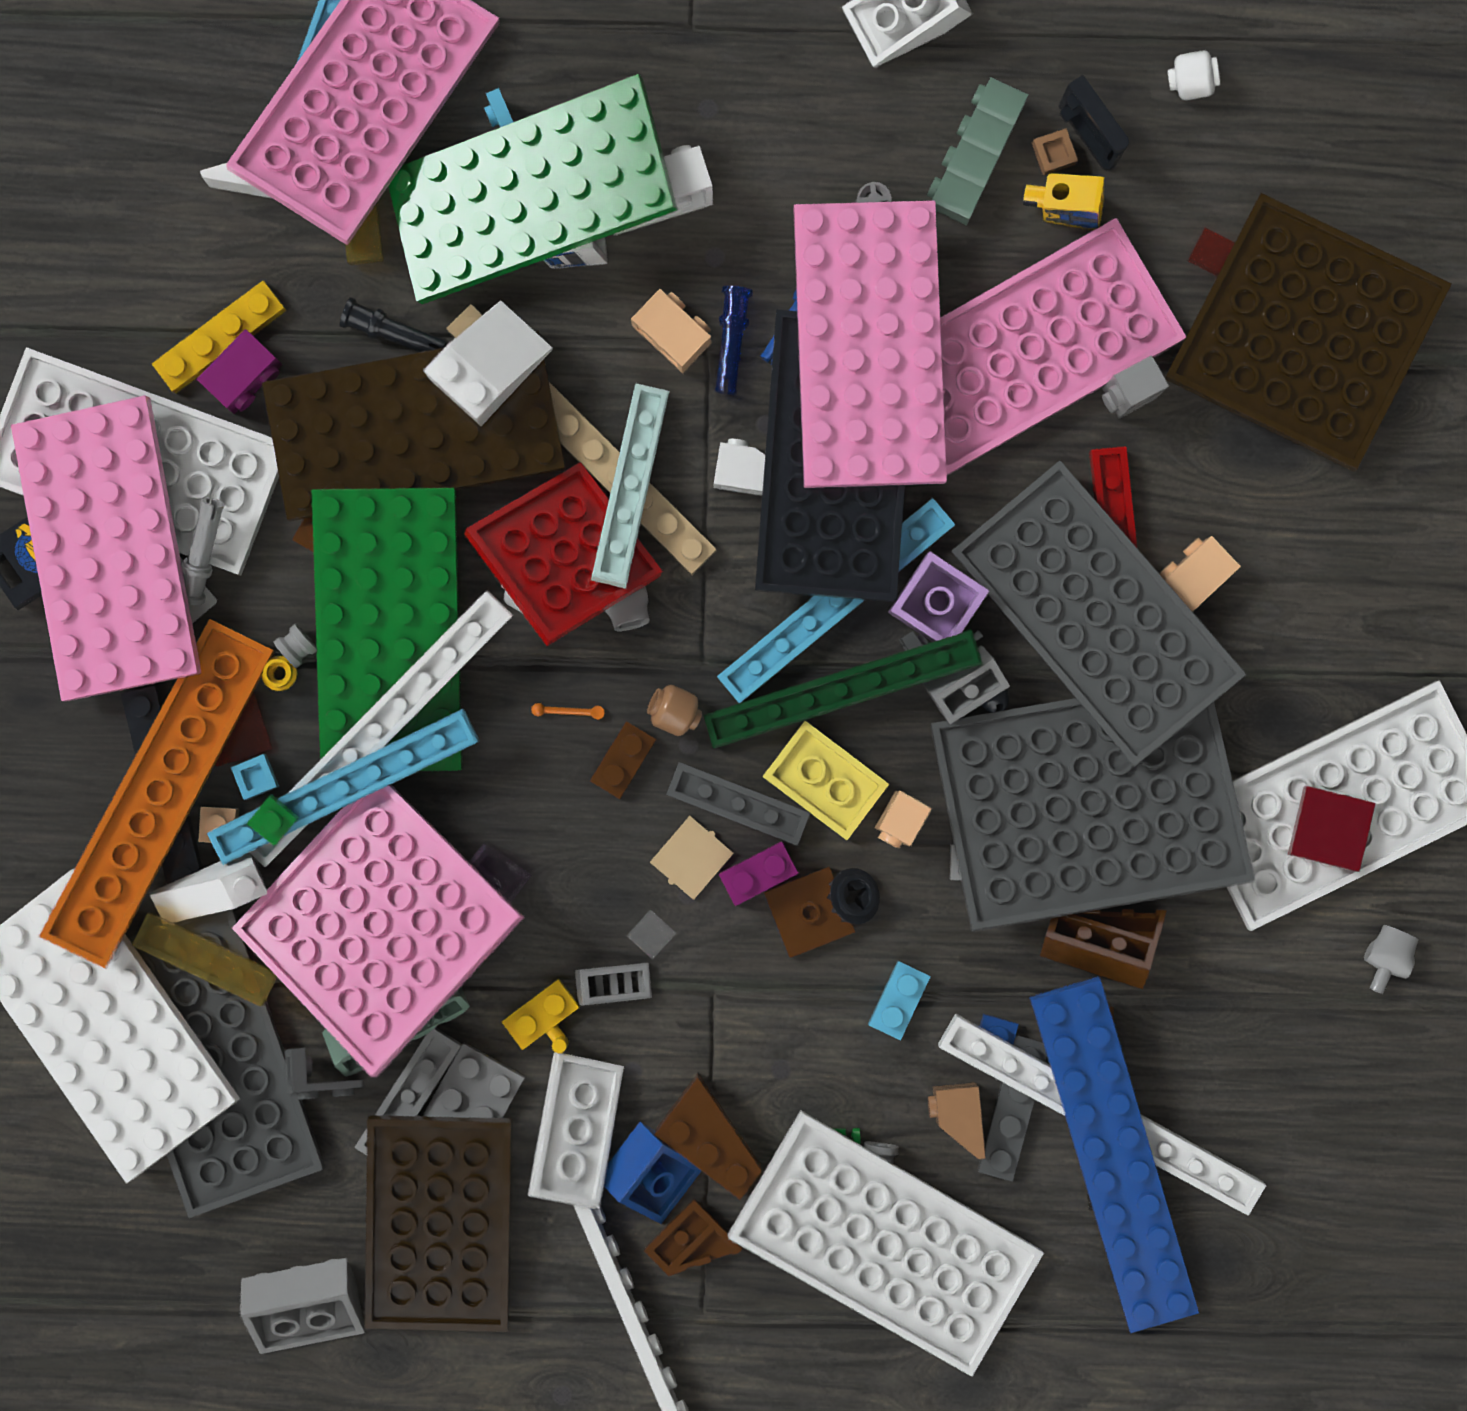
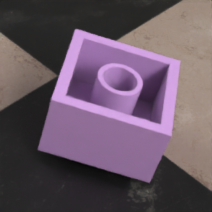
[888,552,989,642]

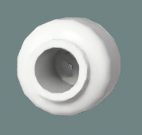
[1168,50,1220,100]

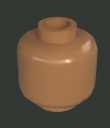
[647,685,702,736]

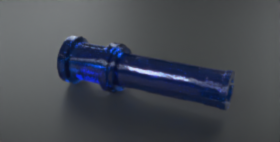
[714,286,753,395]

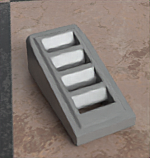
[575,963,652,1005]

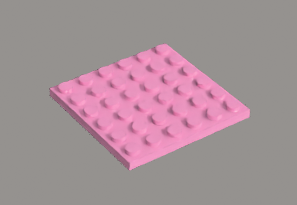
[232,784,524,1077]

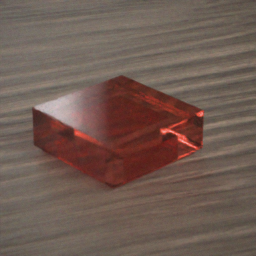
[1187,228,1235,276]

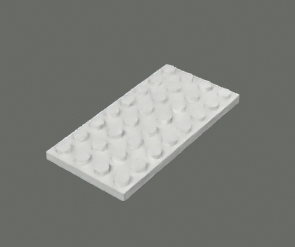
[0,347,279,576]
[1227,680,1467,931]
[0,868,240,1183]
[728,1111,1044,1376]

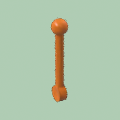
[531,703,605,720]

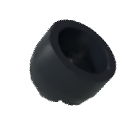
[982,689,1009,713]

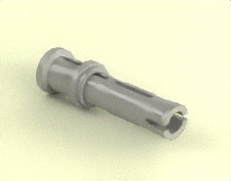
[181,498,225,605]

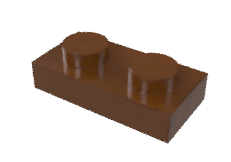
[590,721,656,799]

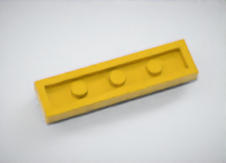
[152,281,286,394]

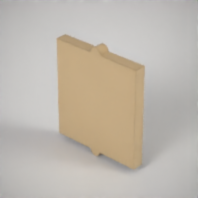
[650,816,733,900]

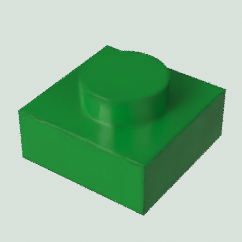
[246,795,299,846]

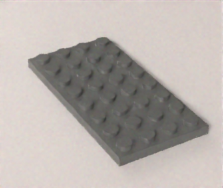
[952,460,1246,767]
[128,908,325,1218]

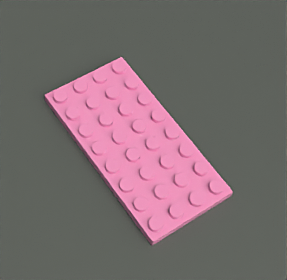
[226,0,499,246]
[793,201,947,488]
[940,218,1187,476]
[11,395,202,702]

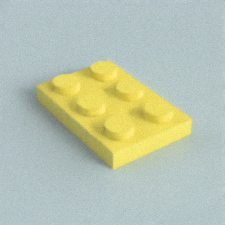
[763,721,889,840]

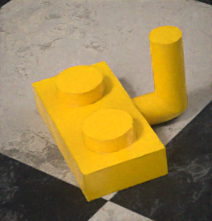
[502,979,580,1054]

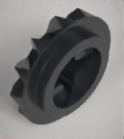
[827,868,880,925]

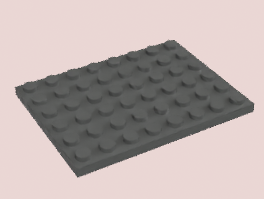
[931,698,1255,932]

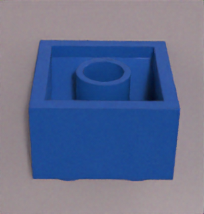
[604,1122,701,1224]

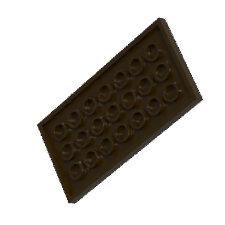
[262,330,566,522]

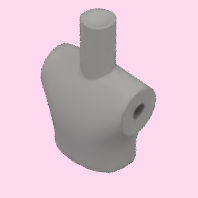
[605,586,650,631]
[1364,925,1419,994]

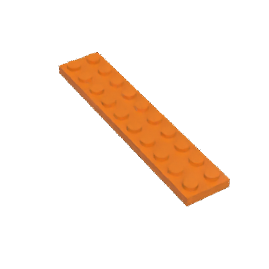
[38,619,274,969]

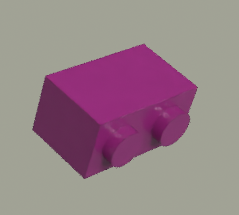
[197,329,282,414]
[719,841,798,906]

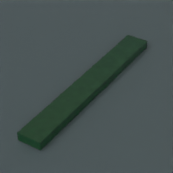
[703,630,983,749]

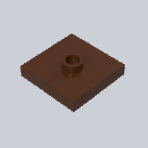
[764,866,855,958]

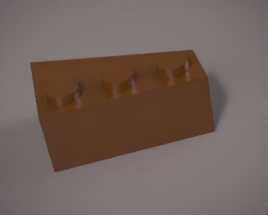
[1040,909,1167,989]
[654,1073,762,1200]

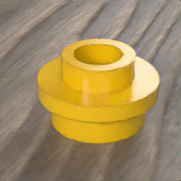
[261,656,297,691]

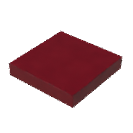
[1287,786,1376,872]

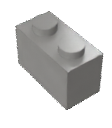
[1102,355,1169,419]
[923,645,1010,724]

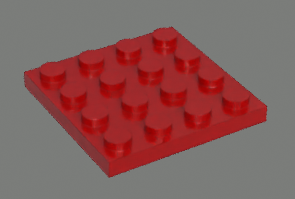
[465,462,663,646]

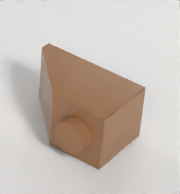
[928,1083,986,1159]

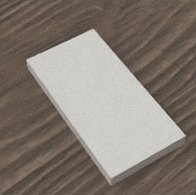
[528,1053,624,1209]

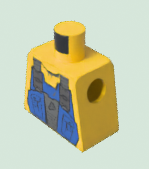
[1023,173,1105,230]

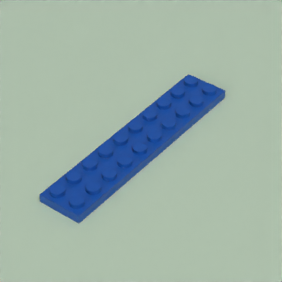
[1030,976,1199,1333]

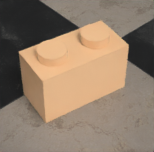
[631,289,711,373]
[1159,536,1241,612]
[874,791,931,848]

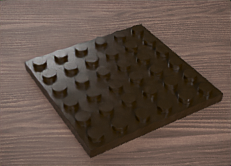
[1165,193,1452,472]

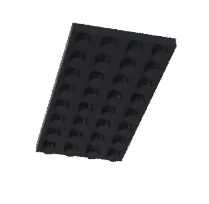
[755,309,905,602]

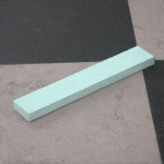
[591,383,669,588]

